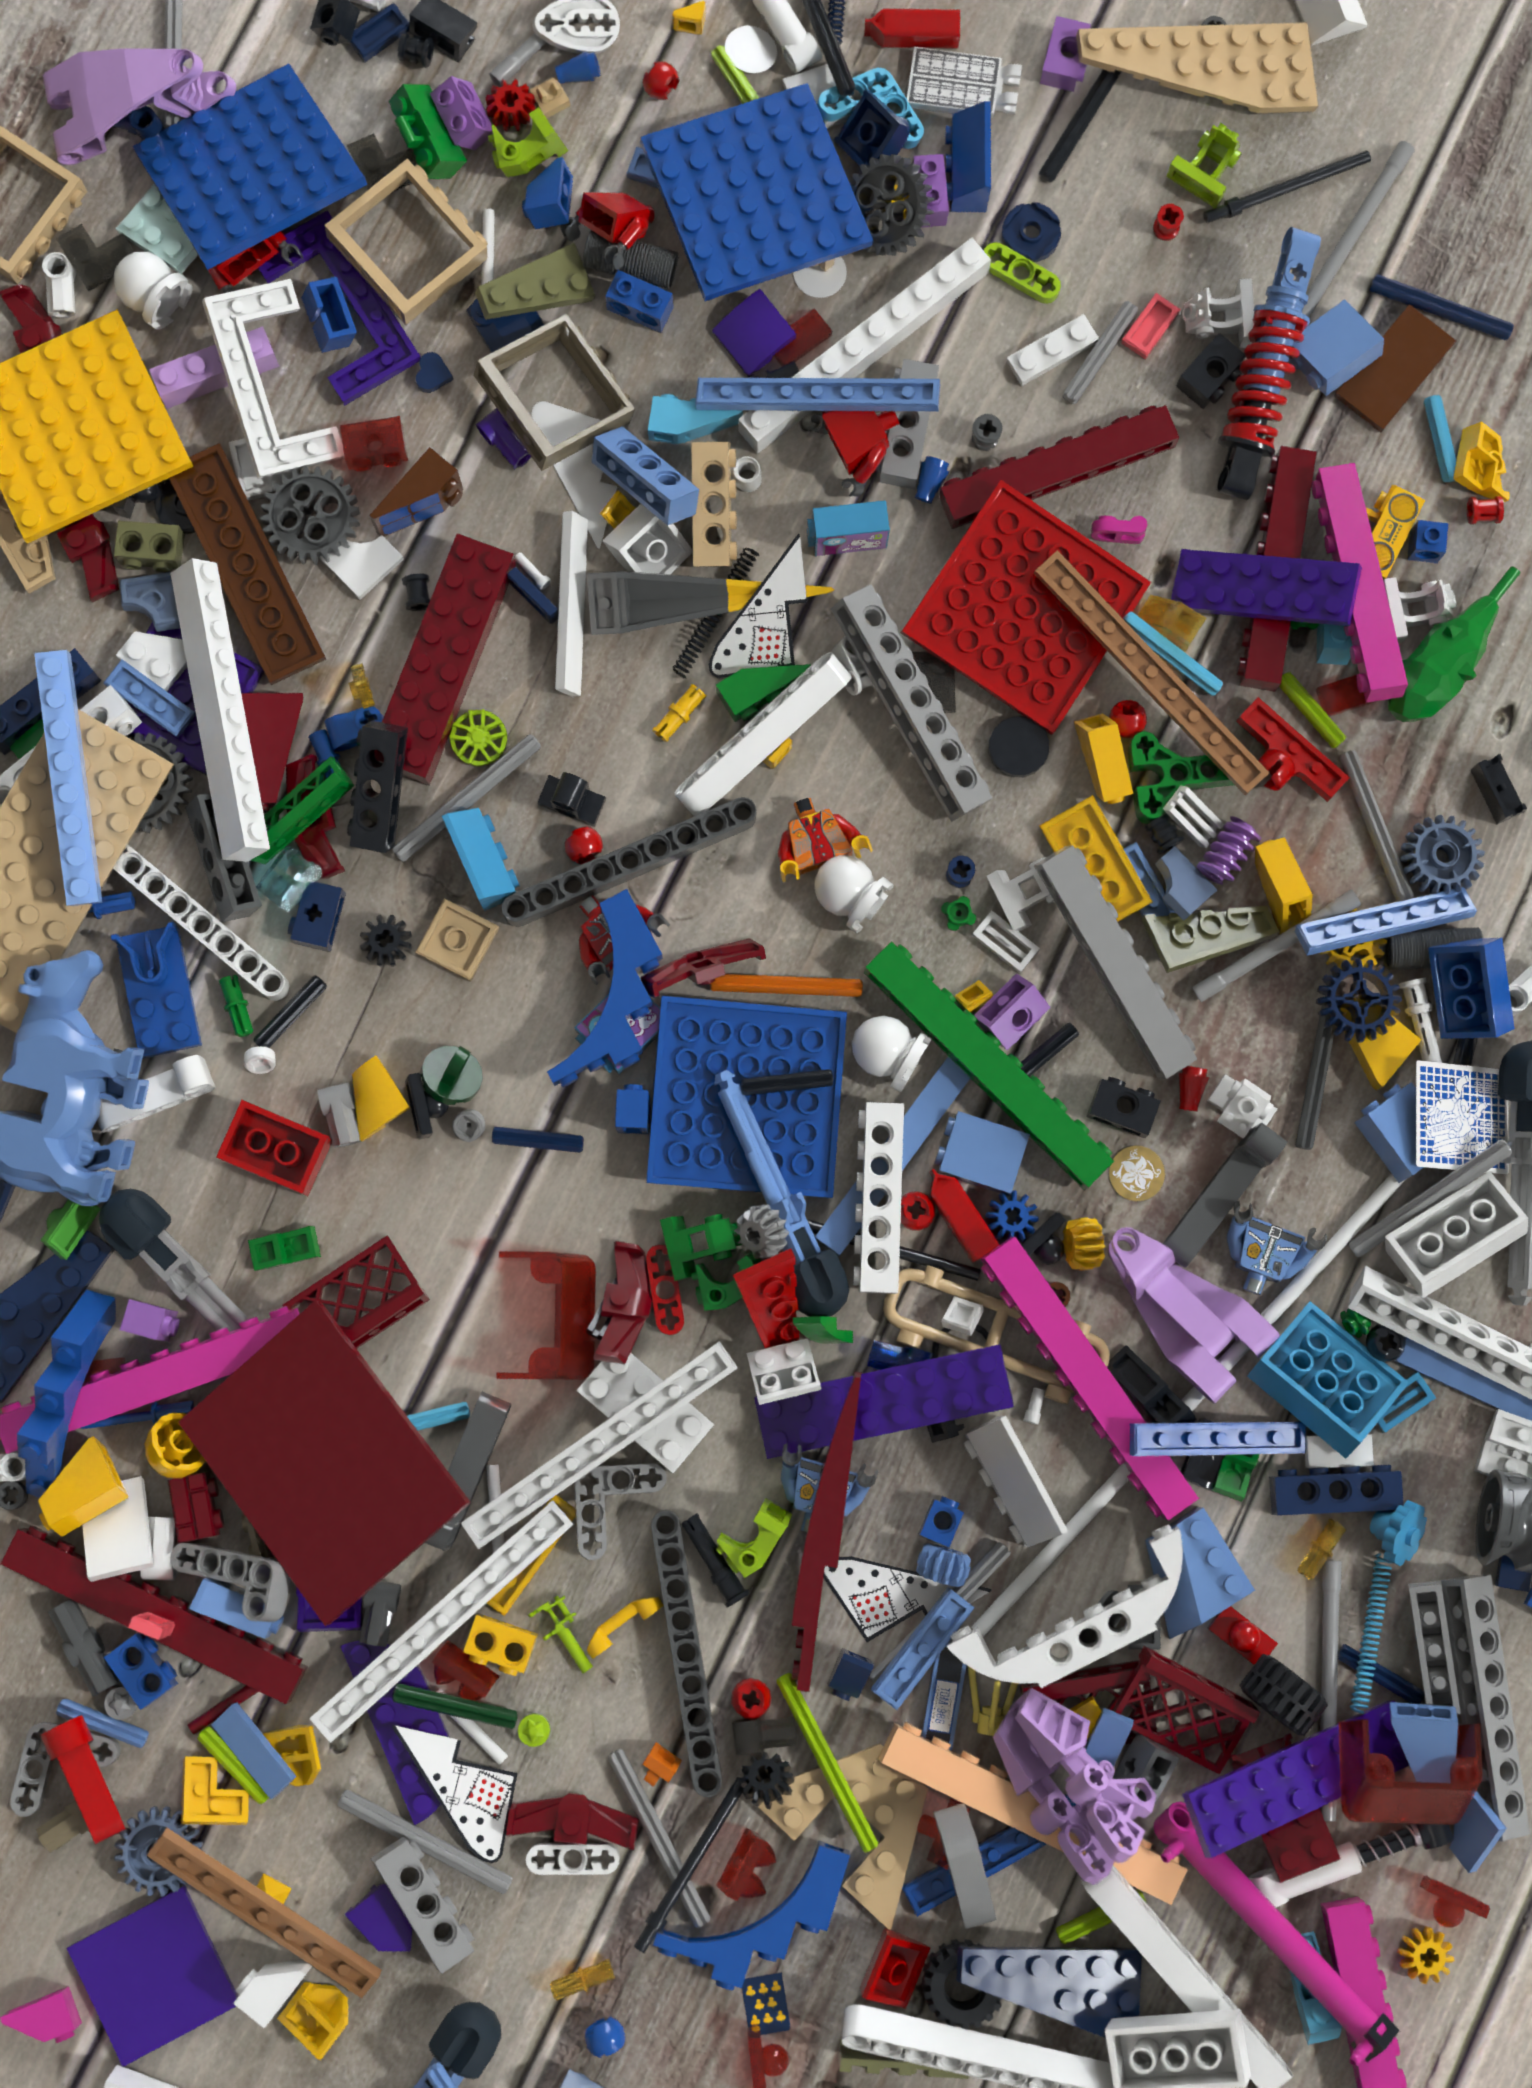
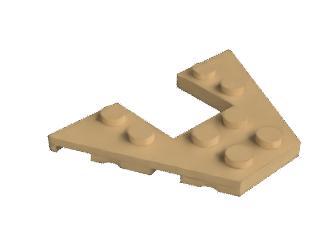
[750,1743,928,1931]

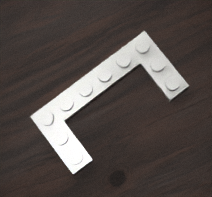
[202,279,346,479]

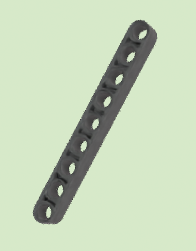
[502,797,757,927]
[651,1510,722,1797]

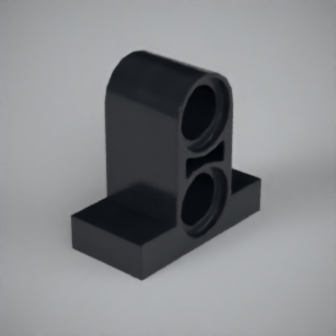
[537,772,606,827]

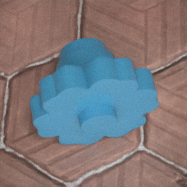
[1370,1500,1427,1566]

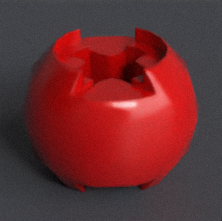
[642,61,679,100]
[1109,700,1147,738]
[564,826,603,865]
[900,1191,935,1231]
[731,1678,771,1719]

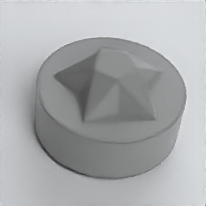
[452,1109,485,1142]
[104,1686,138,1720]

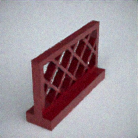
[282,1235,430,1349]
[1112,1646,1261,1775]
[1019,1660,1157,1748]

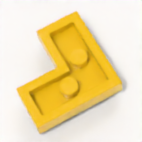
[181,1756,249,1825]

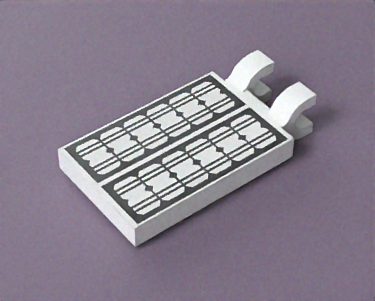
[907,47,1022,119]

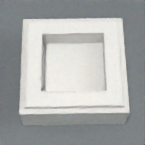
[941,1296,984,1336]

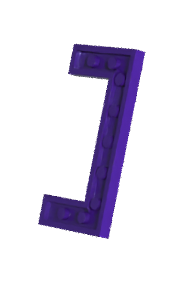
[258,210,421,406]

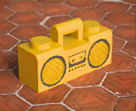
[1366,485,1425,580]

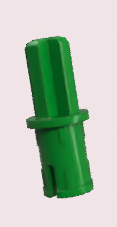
[218,975,253,1037]

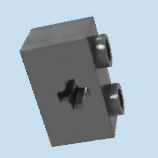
[1112,1732,1180,1805]

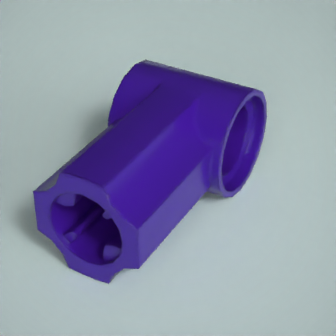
[476,408,531,469]

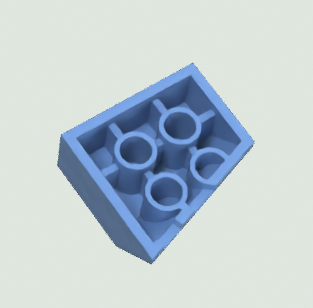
[1145,1507,1255,1639]

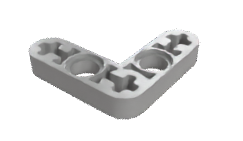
[574,1464,667,1560]
[10,1722,121,1817]

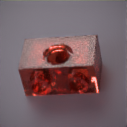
[340,416,409,472]

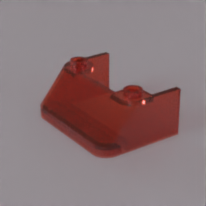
[496,1251,596,1380]
[1338,1719,1483,1825]

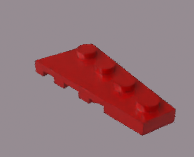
[733,1248,800,1348]

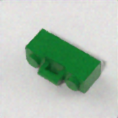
[389,84,467,179]

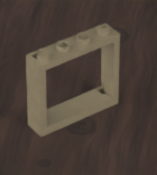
[474,314,635,471]

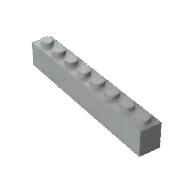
[1034,845,1197,1079]

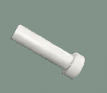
[515,552,551,590]

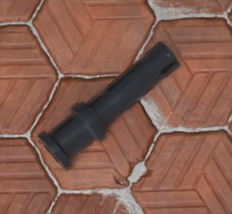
[681,1513,751,1608]

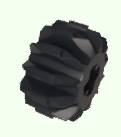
[360,915,413,967]
[739,1751,795,1810]

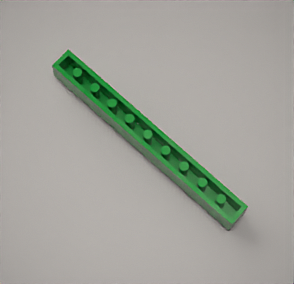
[864,941,1114,1191]

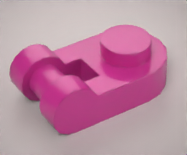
[1091,515,1148,544]

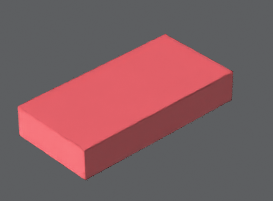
[1121,293,1181,360]
[128,1612,175,1640]

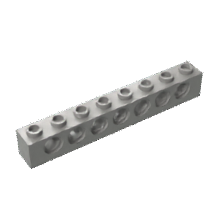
[831,584,992,822]
[1441,1575,1530,1841]

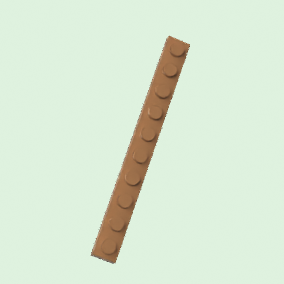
[1034,550,1269,795]

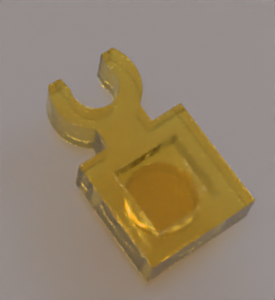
[349,663,375,709]

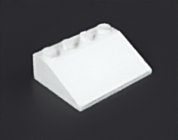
[963,1416,1068,1547]

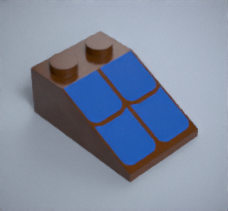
[369,447,463,537]

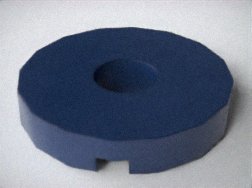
[1002,202,1061,262]

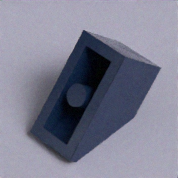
[827,1648,874,1701]

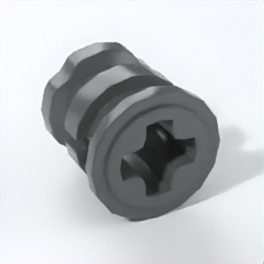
[972,414,1003,451]

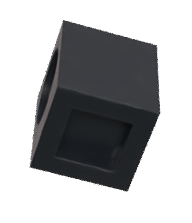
[310,0,360,46]

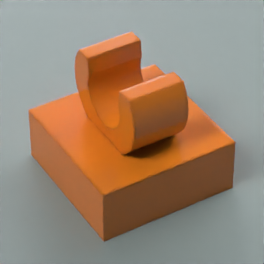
[642,1742,682,1787]

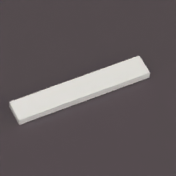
[555,511,588,697]

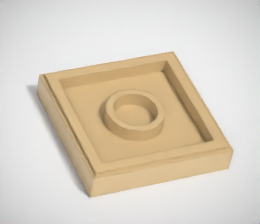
[415,898,499,982]

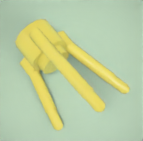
[968,1666,1018,1736]

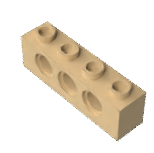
[691,442,737,567]

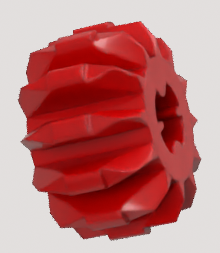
[486,78,536,133]

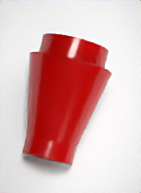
[1179,1066,1210,1112]

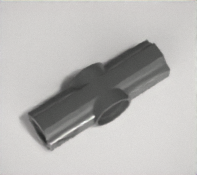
[48,1599,119,1696]

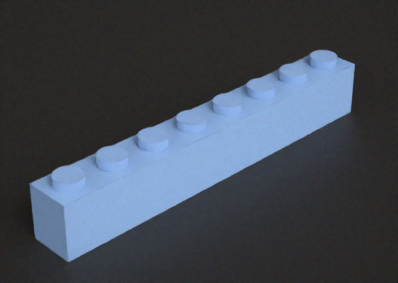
[34,650,102,906]

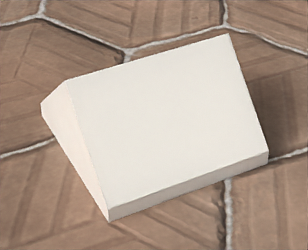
[1294,0,1367,46]

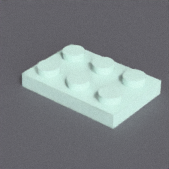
[116,184,198,274]

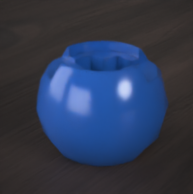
[585,2017,625,2058]

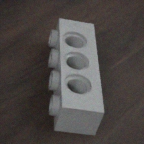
[875,359,939,489]
[1408,1580,1461,1714]
[370,1836,474,1974]

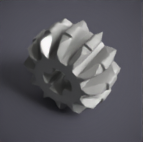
[735,1204,790,1259]

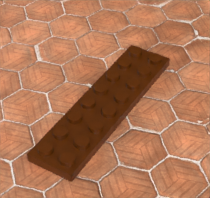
[169,443,326,685]

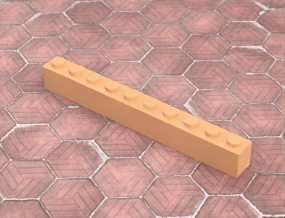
[878,1722,1188,1905]

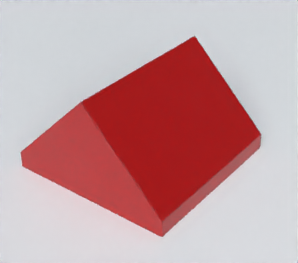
[860,1927,931,2009]

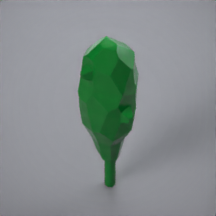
[1387,566,1521,722]

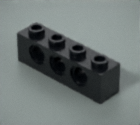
[347,721,408,853]

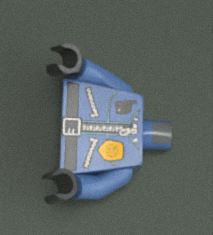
[1226,1201,1327,1295]
[781,1444,879,1532]

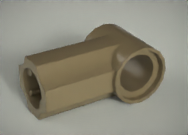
[36,1800,88,1853]

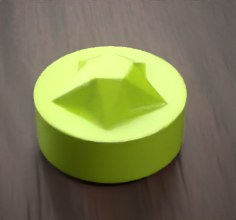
[518,1713,551,1747]

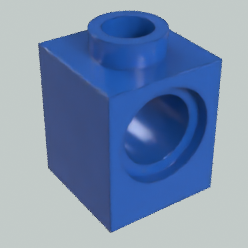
[1407,520,1448,563]
[918,1496,964,1547]

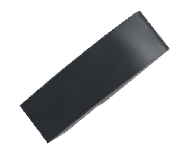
[1107,1345,1197,1423]

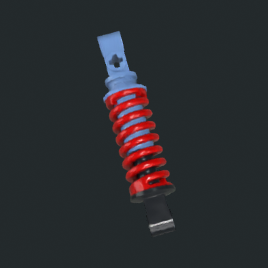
[1217,227,1321,500]

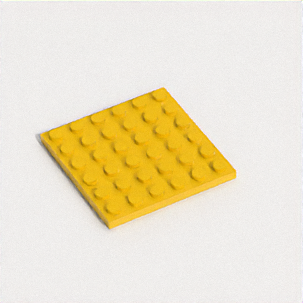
[0,309,194,544]

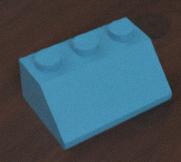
[442,808,520,911]

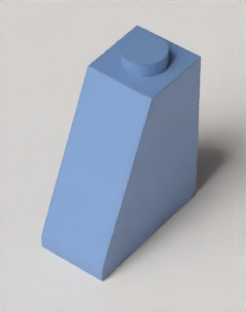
[189,1578,284,1639]
[1390,1702,1458,1794]

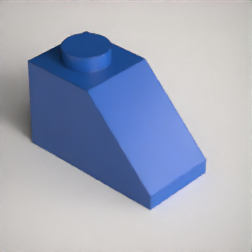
[522,157,573,230]

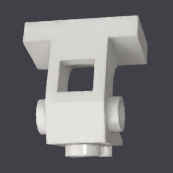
[1183,279,1254,348]
[1383,577,1457,644]
[987,857,1055,931]
[1207,1074,1277,1139]

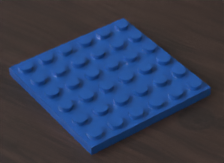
[132,64,368,270]
[640,83,873,301]
[646,996,847,1198]

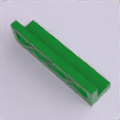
[251,756,355,865]

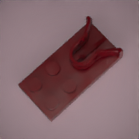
[1229,1733,1341,1883]

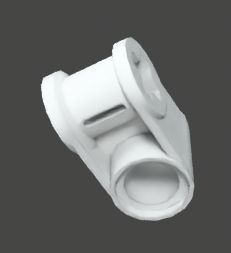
[832,635,874,696]

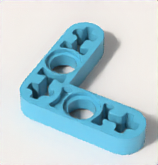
[816,67,924,149]

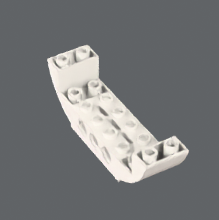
[947,1524,1183,1688]

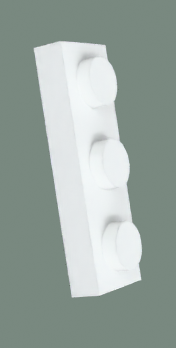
[1006,314,1099,386]

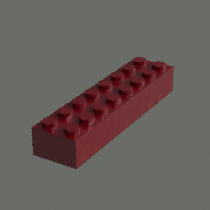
[374,533,517,786]

